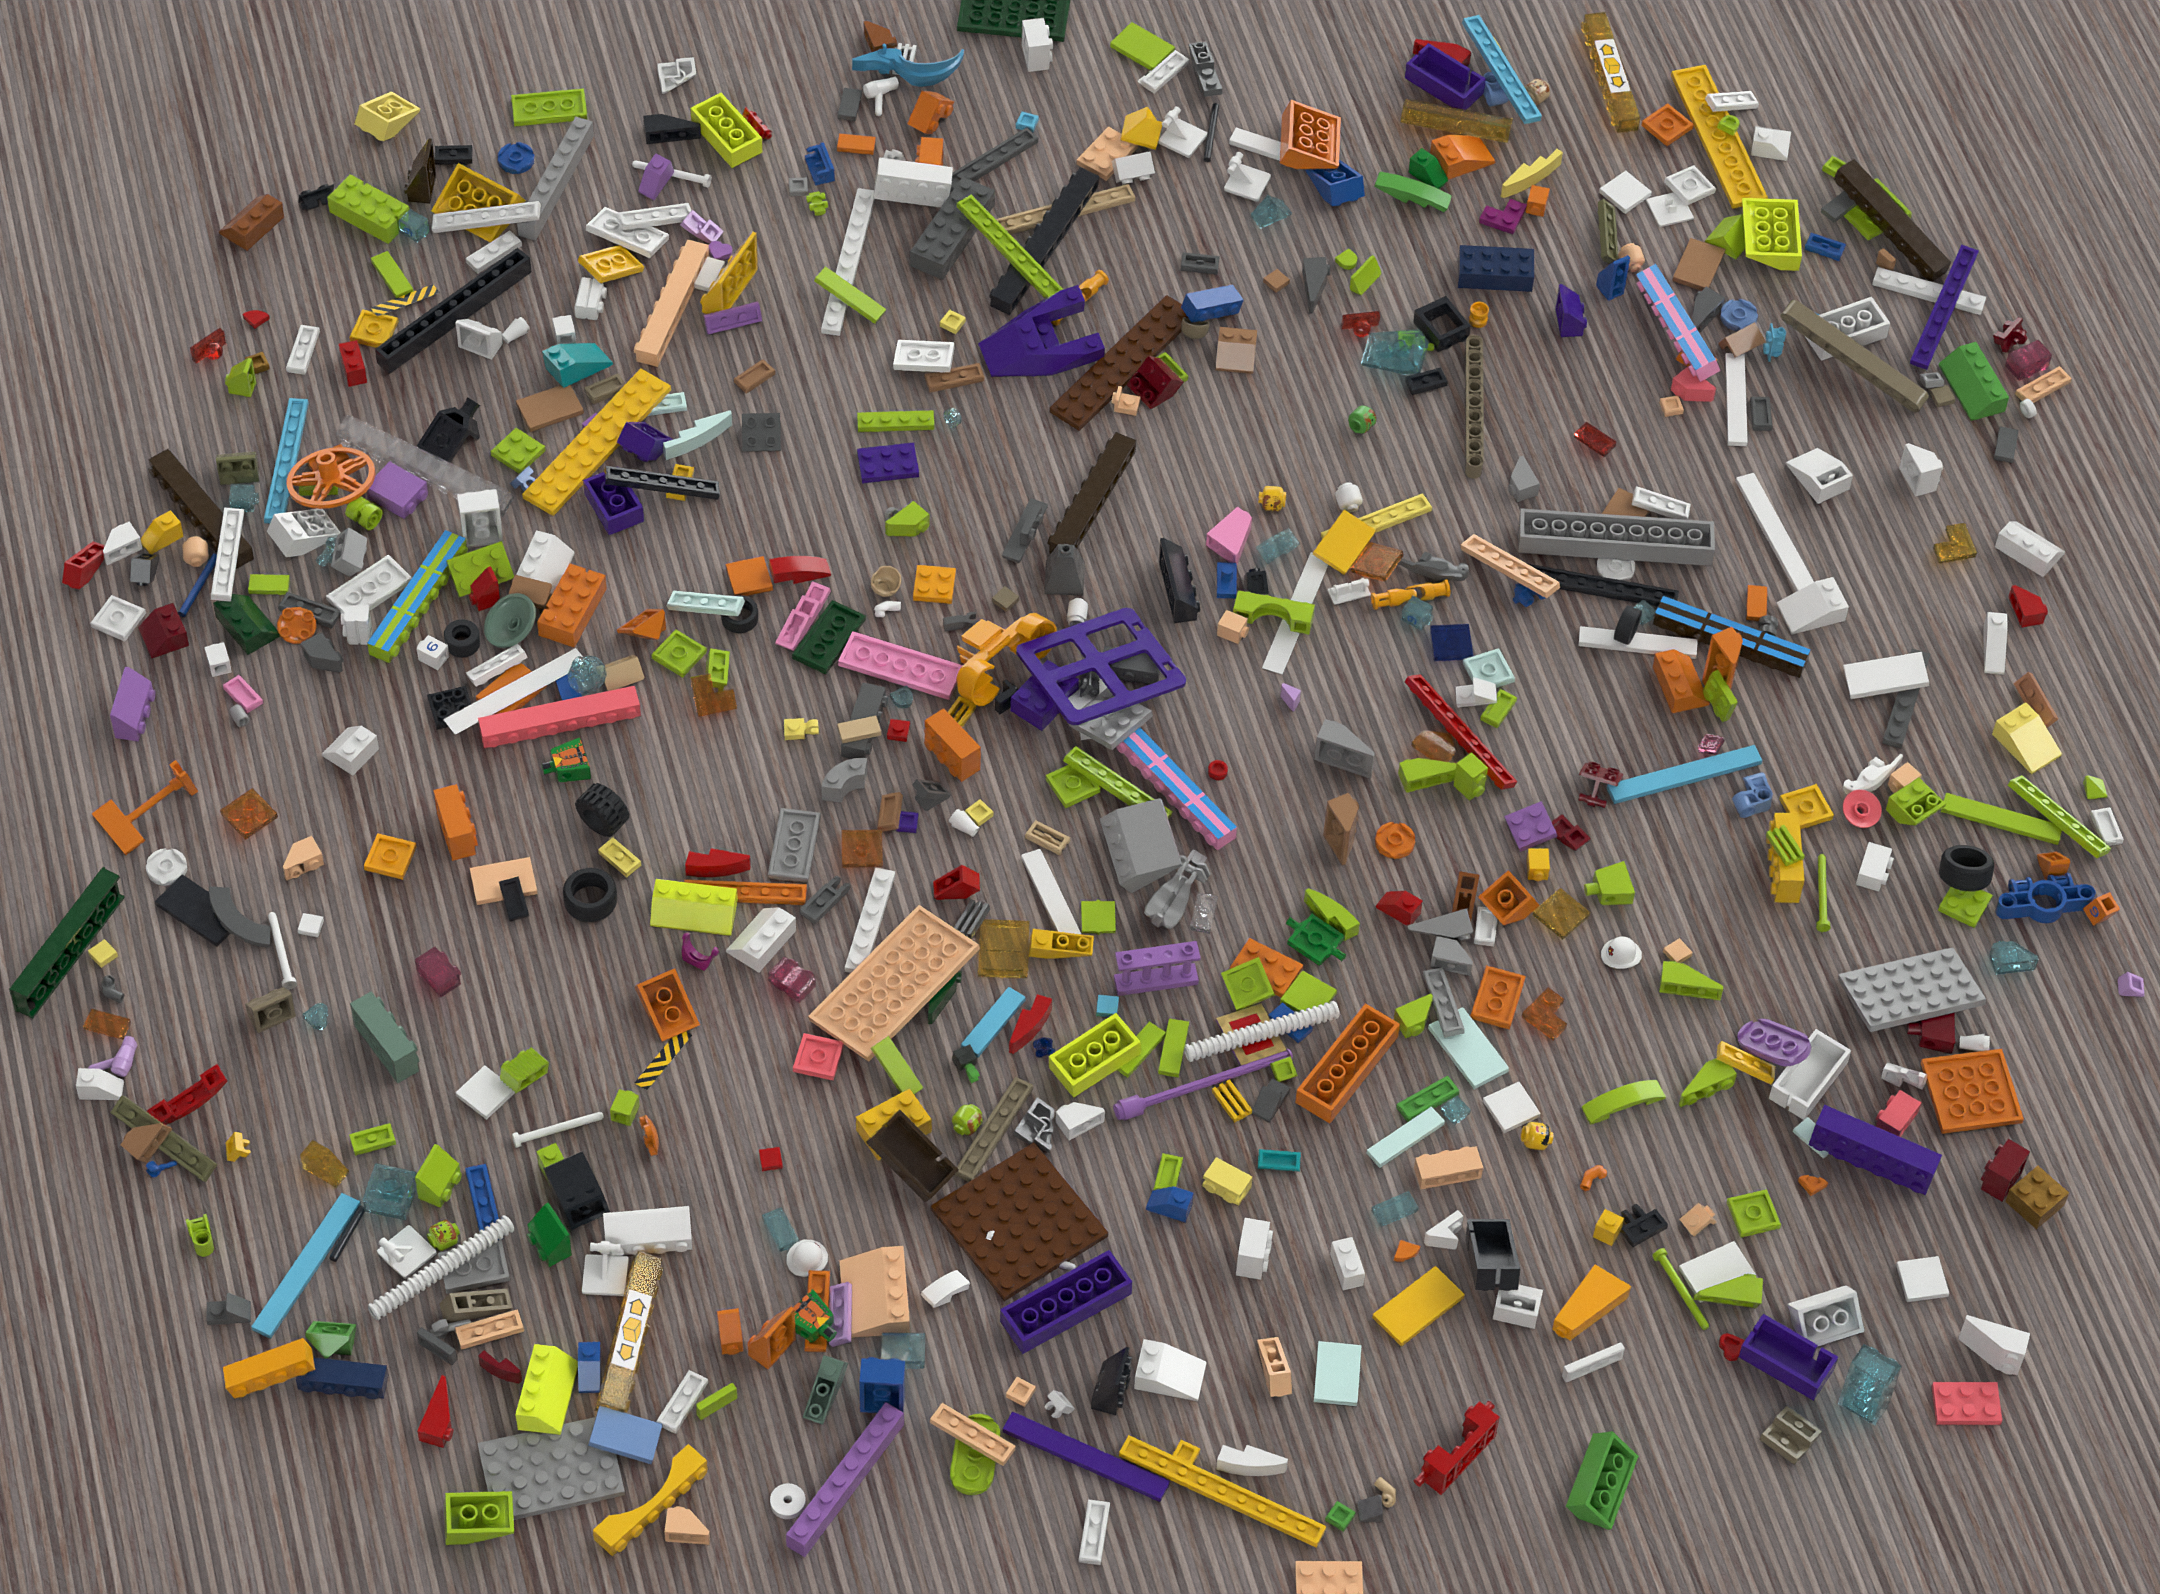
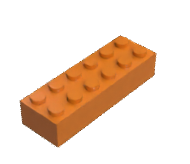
[1295,1003,1400,1124]

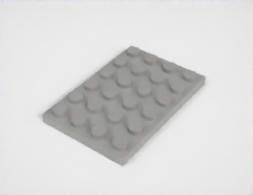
[1838,947,1986,1032]
[477,1417,625,1520]

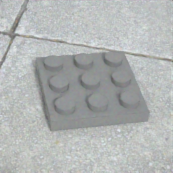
[1069,688,1153,750]

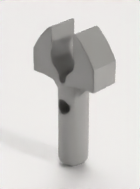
[430,1319,471,1339]

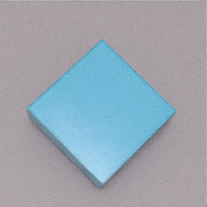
[1016,111,1039,133]
[1096,995,1119,1017]

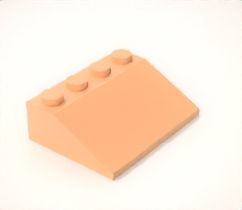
[839,1246,910,1338]

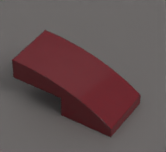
[1552,814,1591,851]
[478,1350,522,1384]

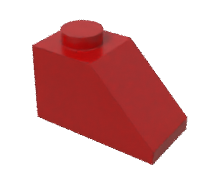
[468,566,500,612]
[2008,585,2048,628]
[933,865,980,900]
[1376,890,1423,926]

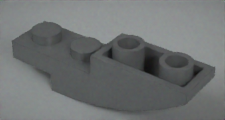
[1189,42,1222,97]

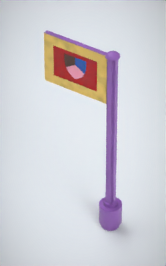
[1113,1003,1293,1121]

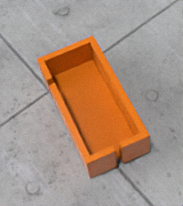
[537,563,607,648]

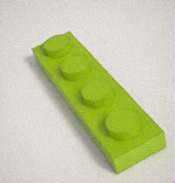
[857,410,934,432]

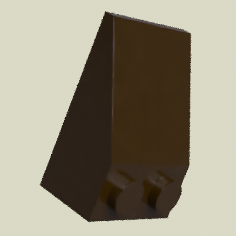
[404,138,437,204]

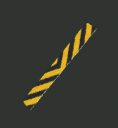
[371,284,440,316]
[635,1031,692,1090]

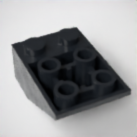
[543,1151,611,1230]
[1091,1347,1132,1415]

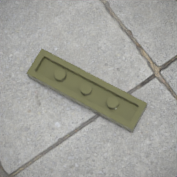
[1598,199,1619,264]

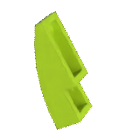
[1304,888,1360,941]

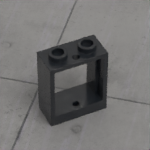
[1413,296,1471,352]

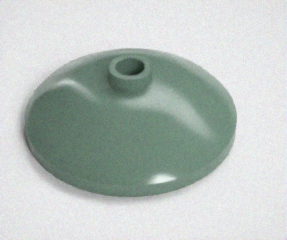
[484,593,536,648]

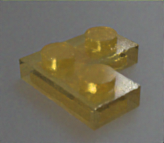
[1933,523,1977,564]

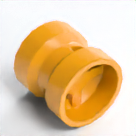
[1469,302,1489,328]

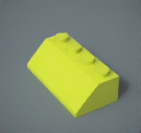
[650,879,738,936]
[515,1344,578,1435]

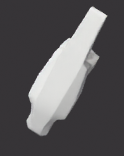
[1843,754,1903,795]

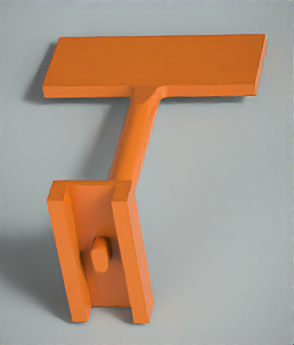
[92,760,198,855]

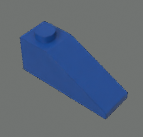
[1596,255,1630,301]

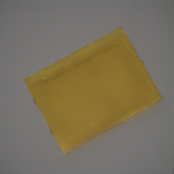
[978,919,1030,978]

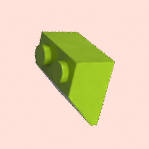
[415,1144,462,1208]

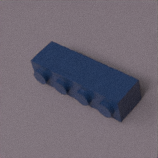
[296,1357,389,1399]

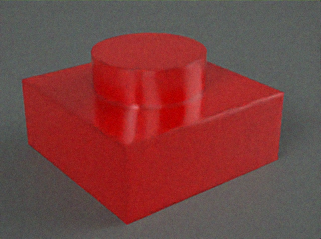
[887,719,910,742]

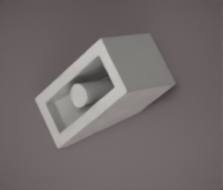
[1508,456,1540,502]
[1430,936,1473,976]

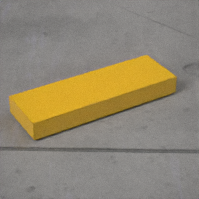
[1716,1041,1776,1085]

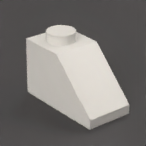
[103,522,142,565]
[76,1068,124,1100]
[1056,1102,1105,1140]

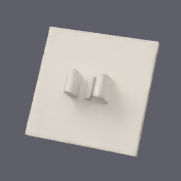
[1646,192,1694,227]

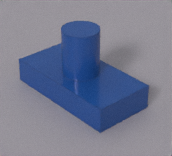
[1217,562,1237,599]

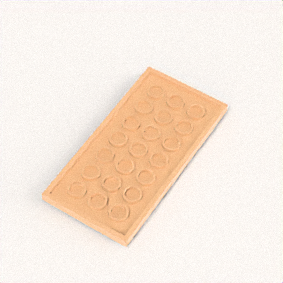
[808,905,980,1062]

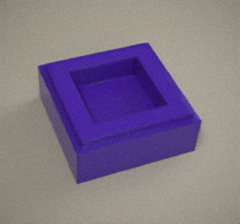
[896,811,919,833]

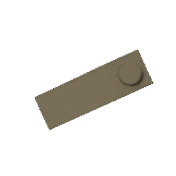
[439,1289,512,1323]

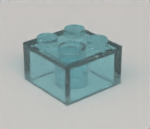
[363,1163,417,1220]

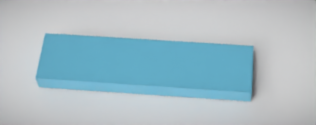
[961,987,1026,1058]

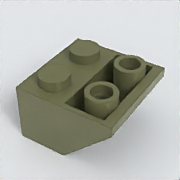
[216,451,259,485]

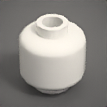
[1335,483,1363,513]

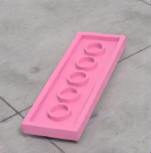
[838,631,963,700]

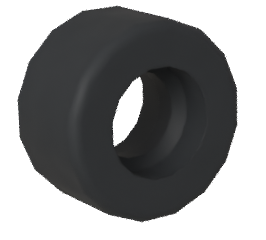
[444,619,480,658]

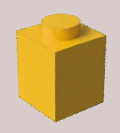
[1526,848,1550,881]
[1593,1209,1624,1246]

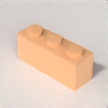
[1414,1146,1483,1190]

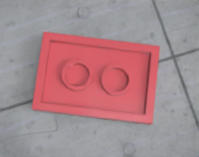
[1932,1382,2002,1425]

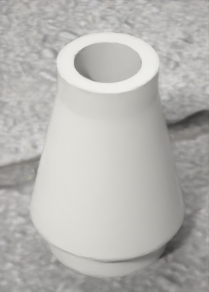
[502,317,530,344]
[949,809,980,837]
[1959,1034,1990,1052]

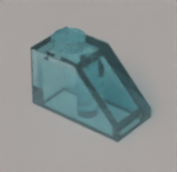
[1989,941,2039,975]

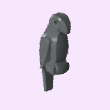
[1396,552,1469,582]

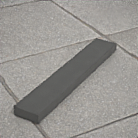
[950,128,1039,192]

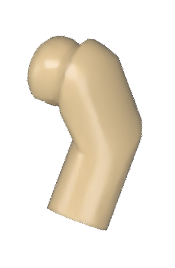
[1374,1477,1396,1508]

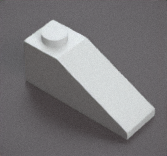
[1983,612,2007,675]

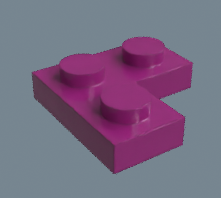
[1479,199,1527,235]

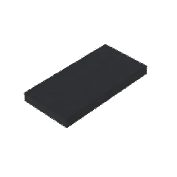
[155,874,244,947]

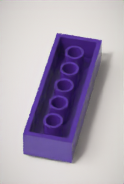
[1808,1105,1942,1195]
[1000,1250,1132,1354]

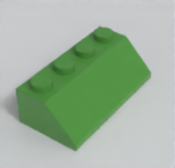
[1939,342,2009,421]
[1566,1431,1638,1530]

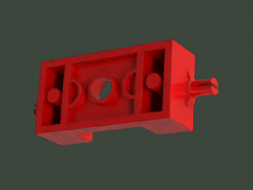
[1414,1401,1500,1495]

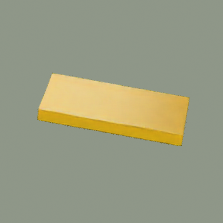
[1372,1266,1465,1347]

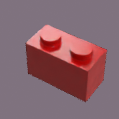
[338,340,367,387]

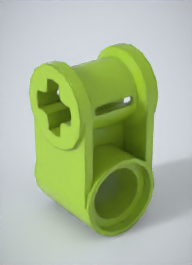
[185,1214,214,1257]

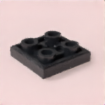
[427,686,471,730]

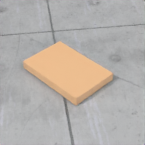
[470,857,537,905]

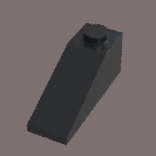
[643,114,701,144]

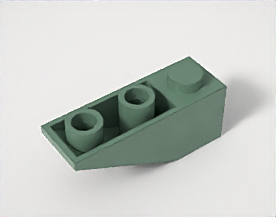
[803,1355,849,1424]

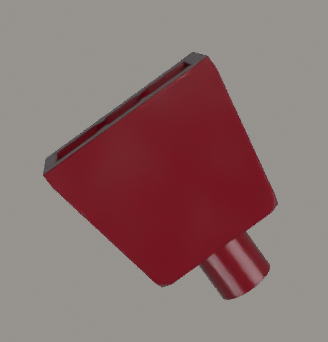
[1907,1012,1955,1054]

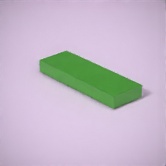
[1396,1076,1460,1122]

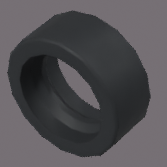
[721,595,758,633]
[1614,605,1642,645]

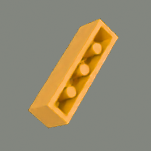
[223,1338,315,1399]

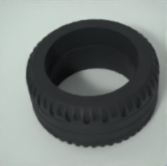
[1939,845,1995,891]
[563,867,617,922]

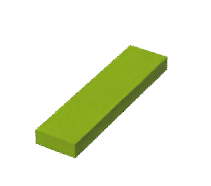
[814,266,886,324]

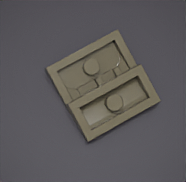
[1759,1406,1822,1465]

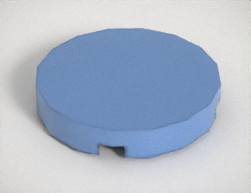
[1720,299,1758,331]

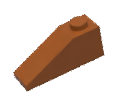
[1452,871,1480,922]

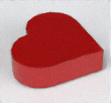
[1718,1333,1745,1361]

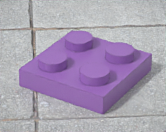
[1504,801,1557,852]

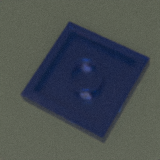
[1430,624,1474,661]

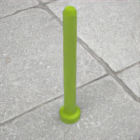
[1816,854,1831,932]
[1652,1248,1709,1330]

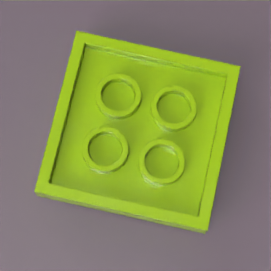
[1844,178,1912,240]

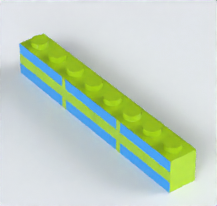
[367,530,468,663]

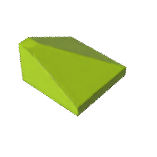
[2083,775,2107,799]

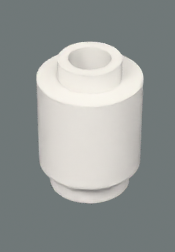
[1067,598,1088,627]

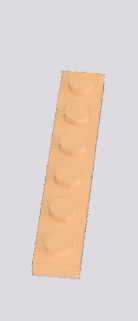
[1461,534,1560,598]

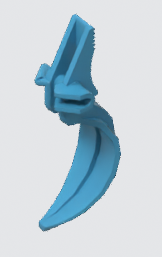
[852,43,964,87]

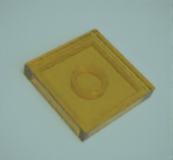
[1533,888,1591,940]

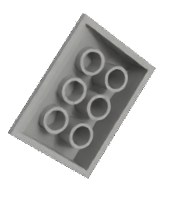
[1100,798,1183,893]

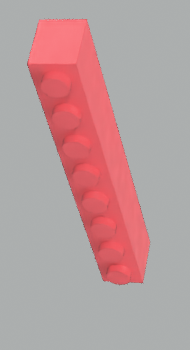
[478,686,641,748]

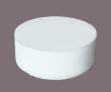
[2020,399,2037,418]

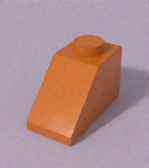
[717,1308,743,1355]

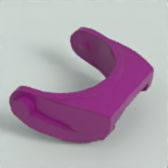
[682,932,719,971]

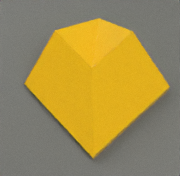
[1120,107,1162,150]

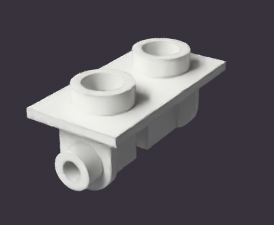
[1328,578,1371,605]

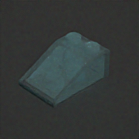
[1361,329,1429,374]

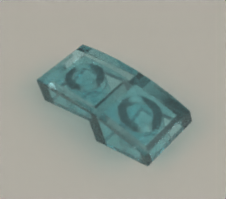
[1256,528,1300,564]

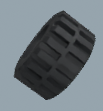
[575,783,630,837]

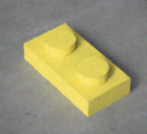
[598,838,641,878]

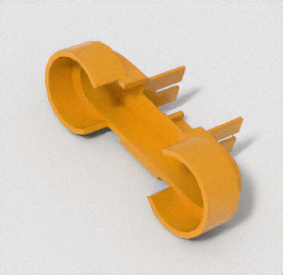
[956,613,1057,706]

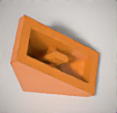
[2037,852,2070,880]

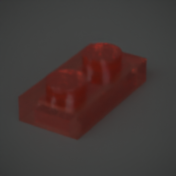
[1574,422,1616,457]

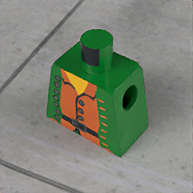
[541,737,591,782]
[793,1289,837,1342]

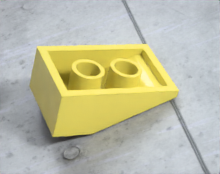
[354,91,420,141]
[1992,702,2062,774]

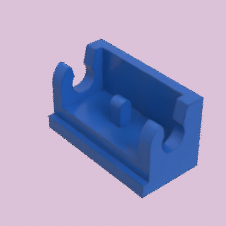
[805,142,835,186]

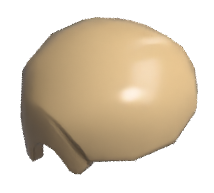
[870,566,901,597]

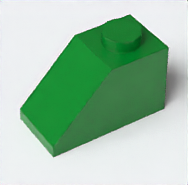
[1408,148,1448,189]

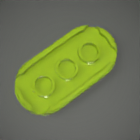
[950,1414,1000,1495]

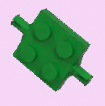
[1286,914,1346,966]

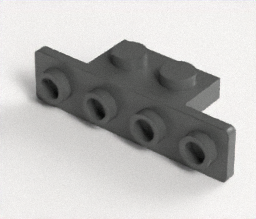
[1002,498,1048,563]

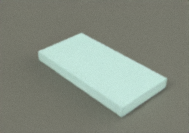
[1428,1007,1509,1090]

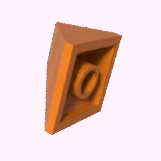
[617,609,666,640]

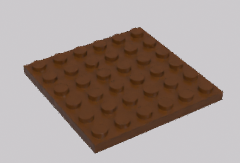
[931,1142,1109,1301]

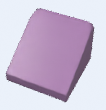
[1280,683,1301,712]
[2118,972,2145,997]

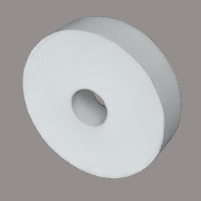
[770,1483,806,1519]

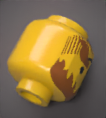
[1258,486,1286,511]

